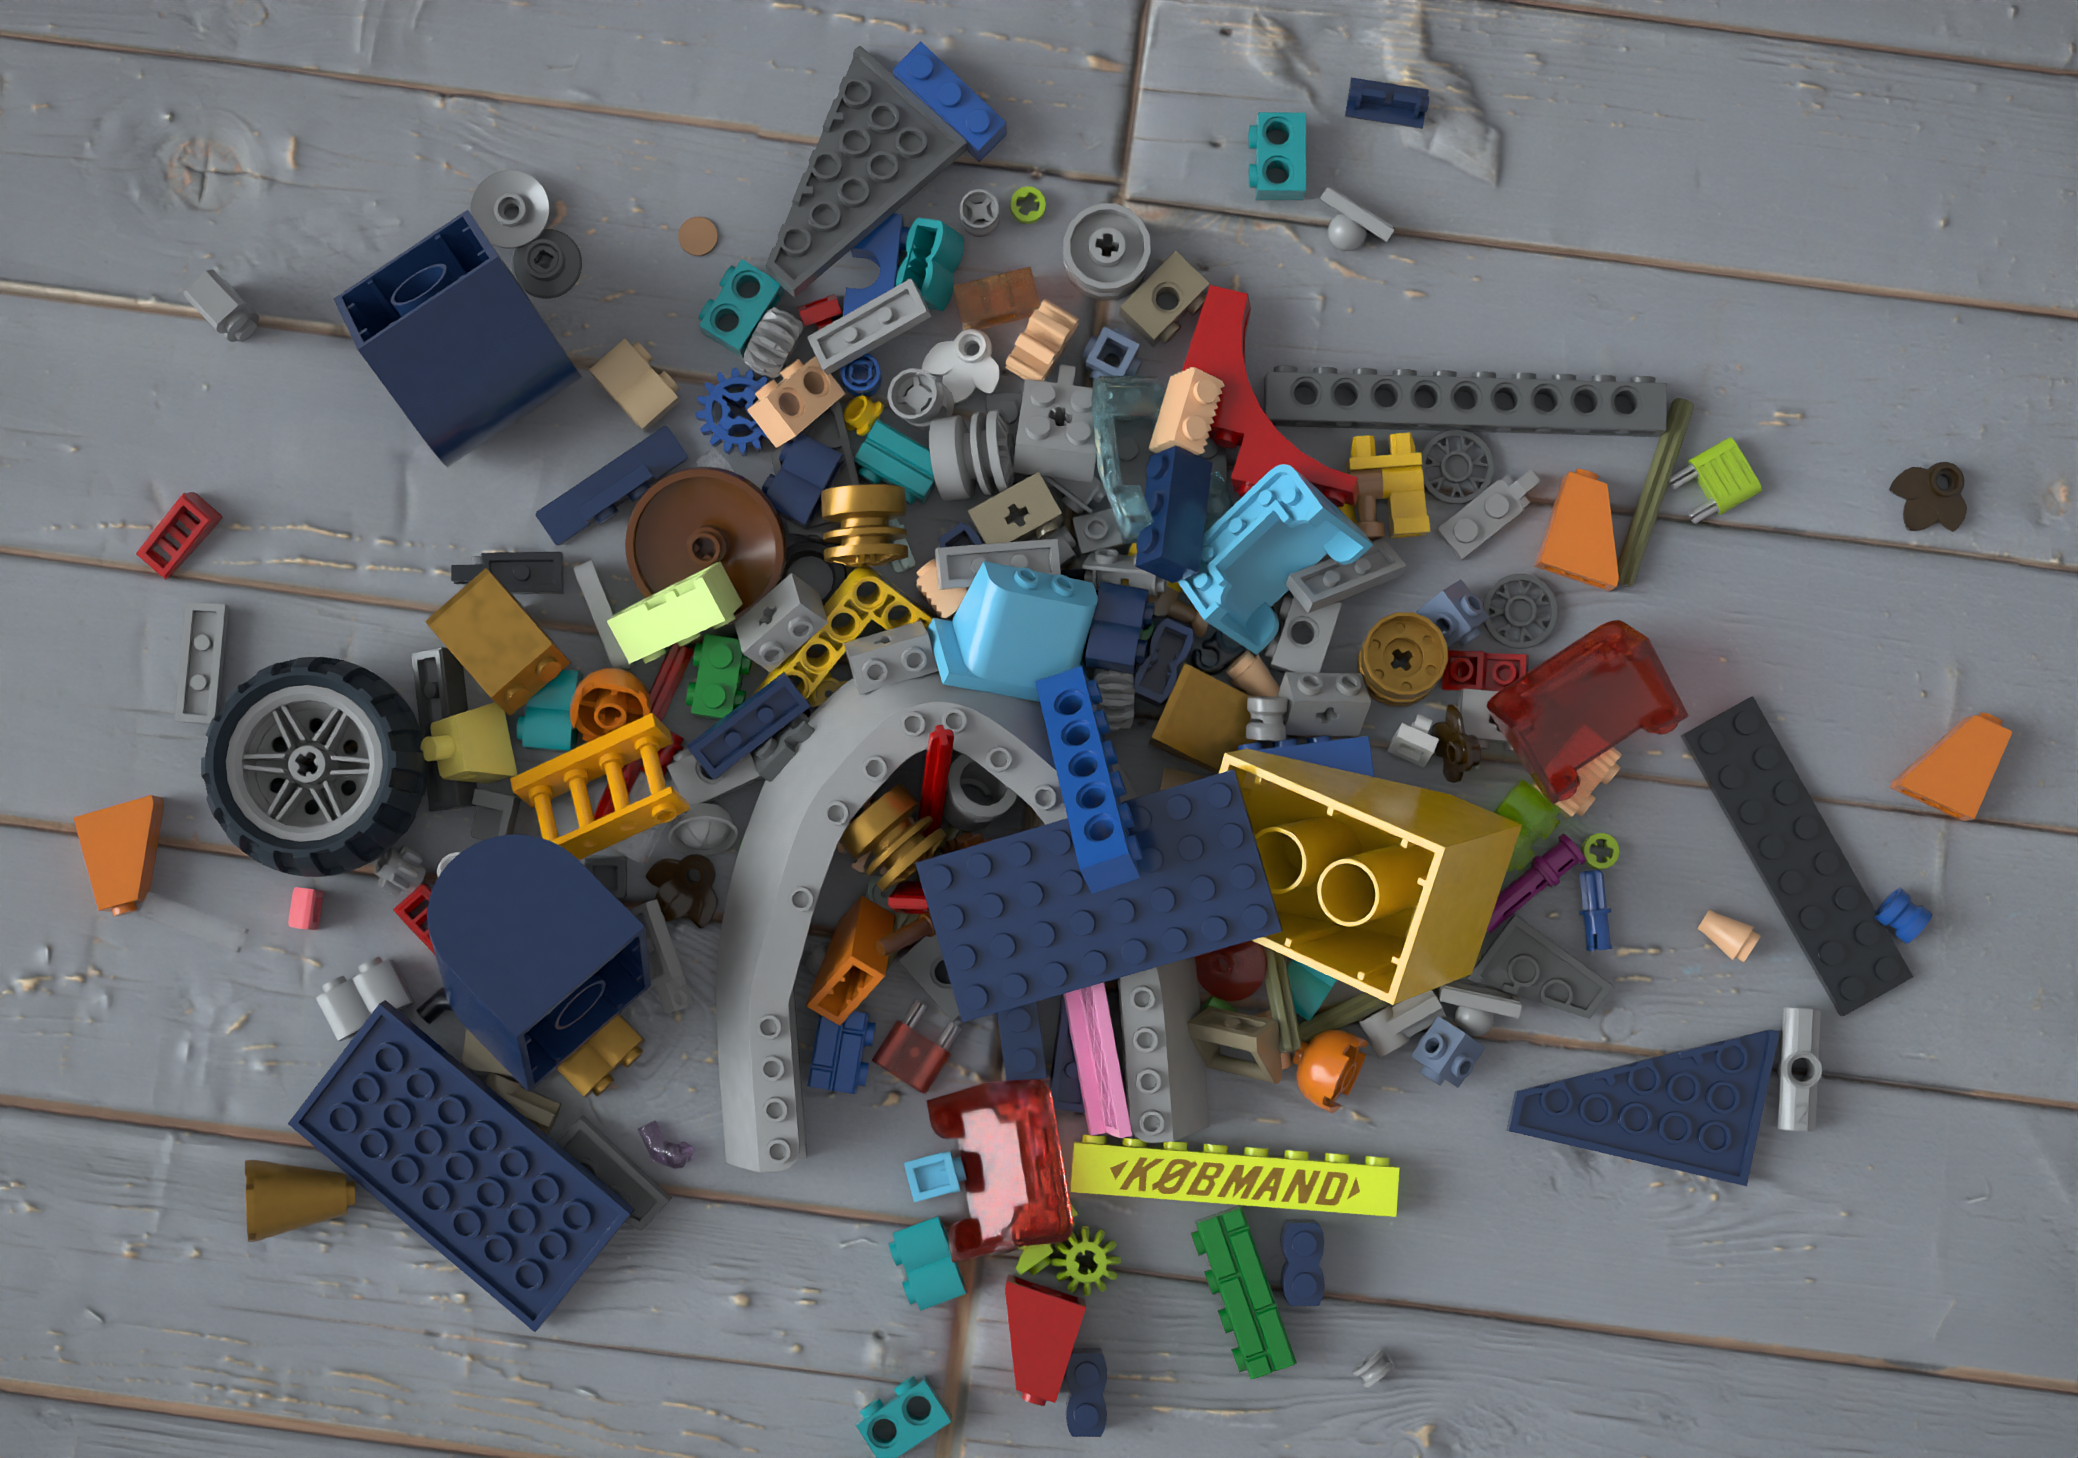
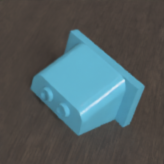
[927,561,1098,702]

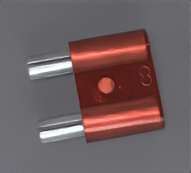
[872,1000,961,1095]

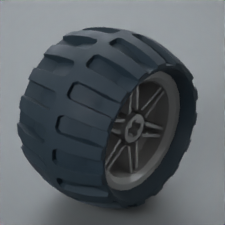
[201,657,428,877]

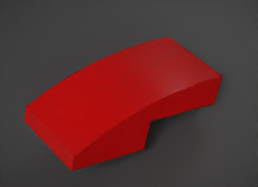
[1442,650,1529,694]

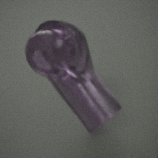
[638,1120,694,1169]

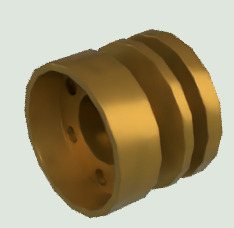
[821,484,908,567]
[1357,612,1448,707]
[839,783,947,892]

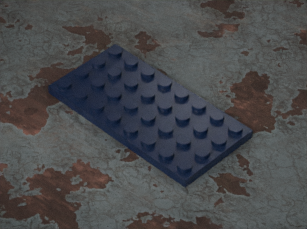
[915,769,1283,1023]
[288,1000,635,1332]

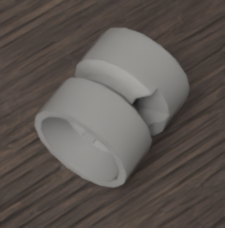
[888,368,954,431]

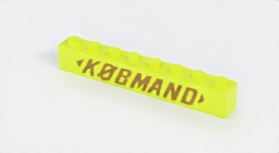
[1070,1134,1400,1217]

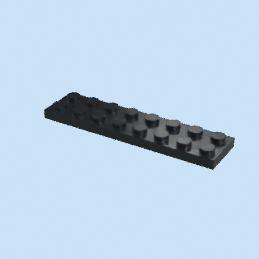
[1680,696,1913,1016]

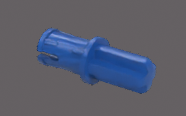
[1579,870,1612,951]

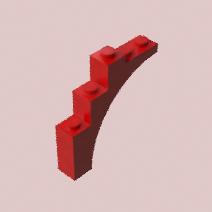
[1182,285,1360,507]

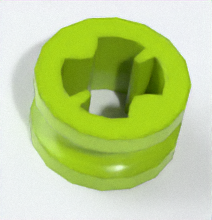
[1010,186,1046,224]
[1580,833,1620,870]

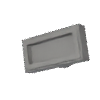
[1320,186,1395,251]
[1436,981,1522,1037]

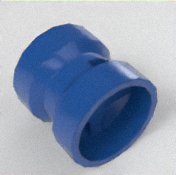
[841,353,882,397]
[1874,887,1932,944]

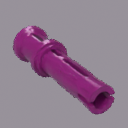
[1487,833,1586,934]

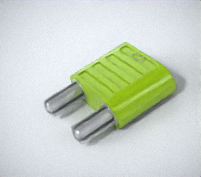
[1669,437,1762,524]

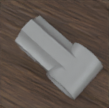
[1359,990,1446,1058]

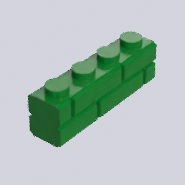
[1191,1205,1297,1379]

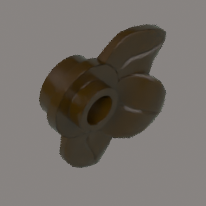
[1889,462,1967,532]
[1431,704,1481,783]
[645,854,718,929]

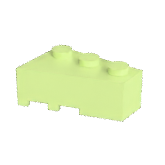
[607,561,743,664]

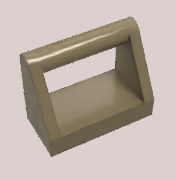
[1187,1006,1282,1084]

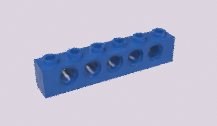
[1035,666,1143,894]

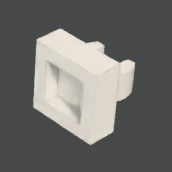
[1387,714,1439,768]

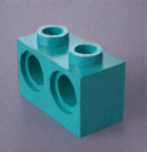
[1248,112,1306,200]
[698,259,785,358]
[856,1375,952,1458]

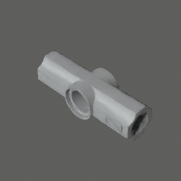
[1777,1007,1822,1132]

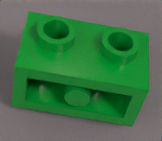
[686,634,753,721]

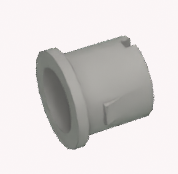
[943,753,1018,831]

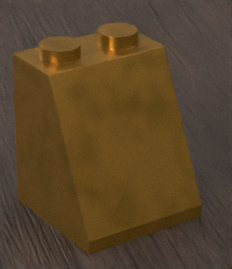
[425,568,571,716]
[1149,664,1265,774]

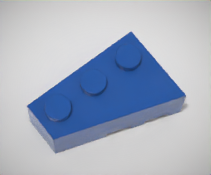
[1238,736,1375,777]

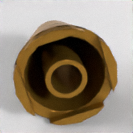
[245,1159,355,1242]

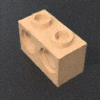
[747,356,846,448]

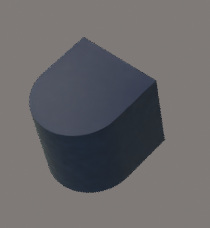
[334,210,582,467]
[427,834,651,1092]

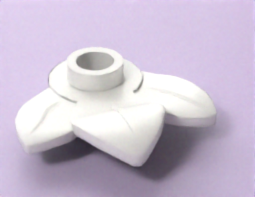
[922,329,1000,404]

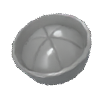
[668,803,739,856]

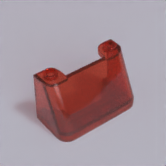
[1487,620,1689,805]
[926,1079,1073,1262]

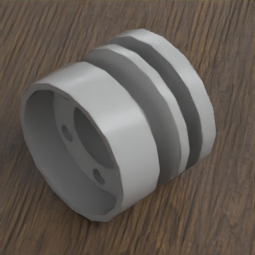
[929,409,1016,502]

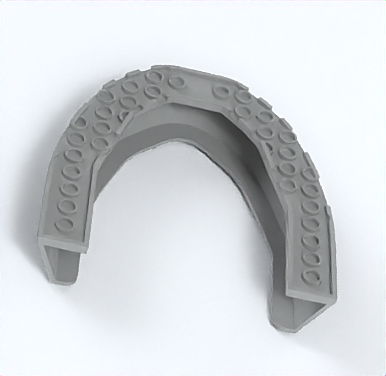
[716,663,1210,1173]

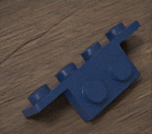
[536,426,688,545]

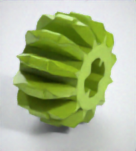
[1052,1225,1121,1296]

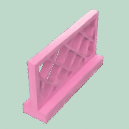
[1063,982,1132,1138]

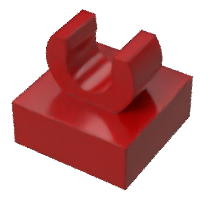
[797,294,842,330]

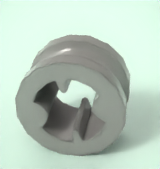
[1352,1349,1393,1389]

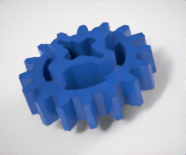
[696,368,783,456]

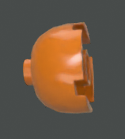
[570,668,651,743]
[1293,1029,1368,1114]

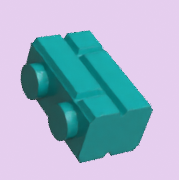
[854,419,936,505]

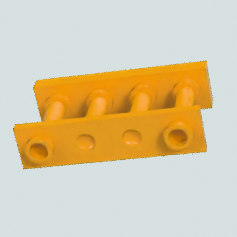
[510,713,691,860]

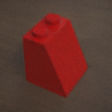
[1005,1274,1086,1406]

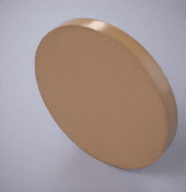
[678,217,718,256]

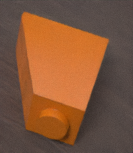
[1534,469,1619,592]
[1890,712,2013,821]
[73,795,164,917]
[806,895,895,1026]

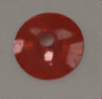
[1194,940,1267,1001]

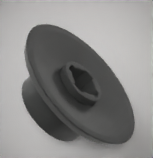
[511,229,582,299]

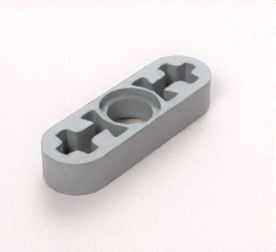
[574,560,636,670]

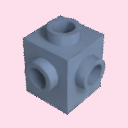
[1082,326,1142,389]
[1416,579,1490,648]
[1411,1016,1485,1088]

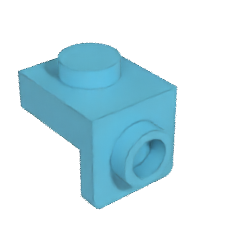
[904,1150,967,1202]

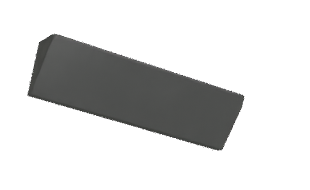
[411,647,477,812]

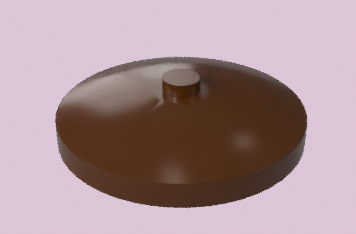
[625,466,787,628]

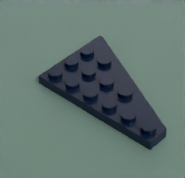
[1506,1030,1780,1186]

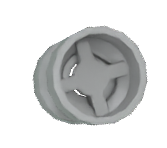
[959,189,999,237]
[1246,696,1288,741]

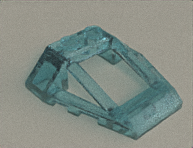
[1091,376,1234,544]

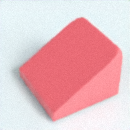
[288,887,324,930]

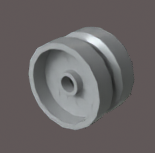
[1063,203,1151,301]

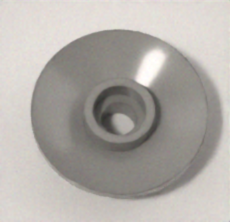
[470,170,550,249]

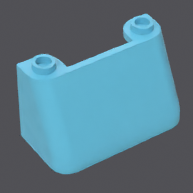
[1177,464,1373,655]

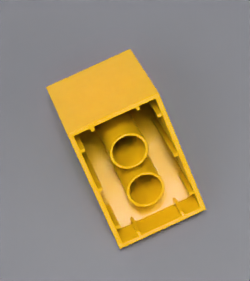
[1219,749,1522,1005]

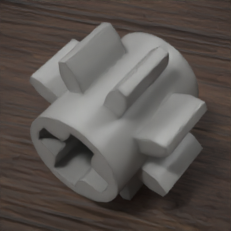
[374,845,426,898]

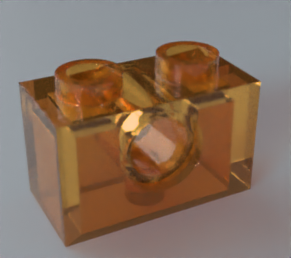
[953,267,1040,331]

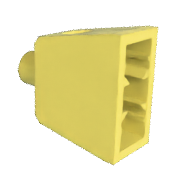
[420,702,518,784]

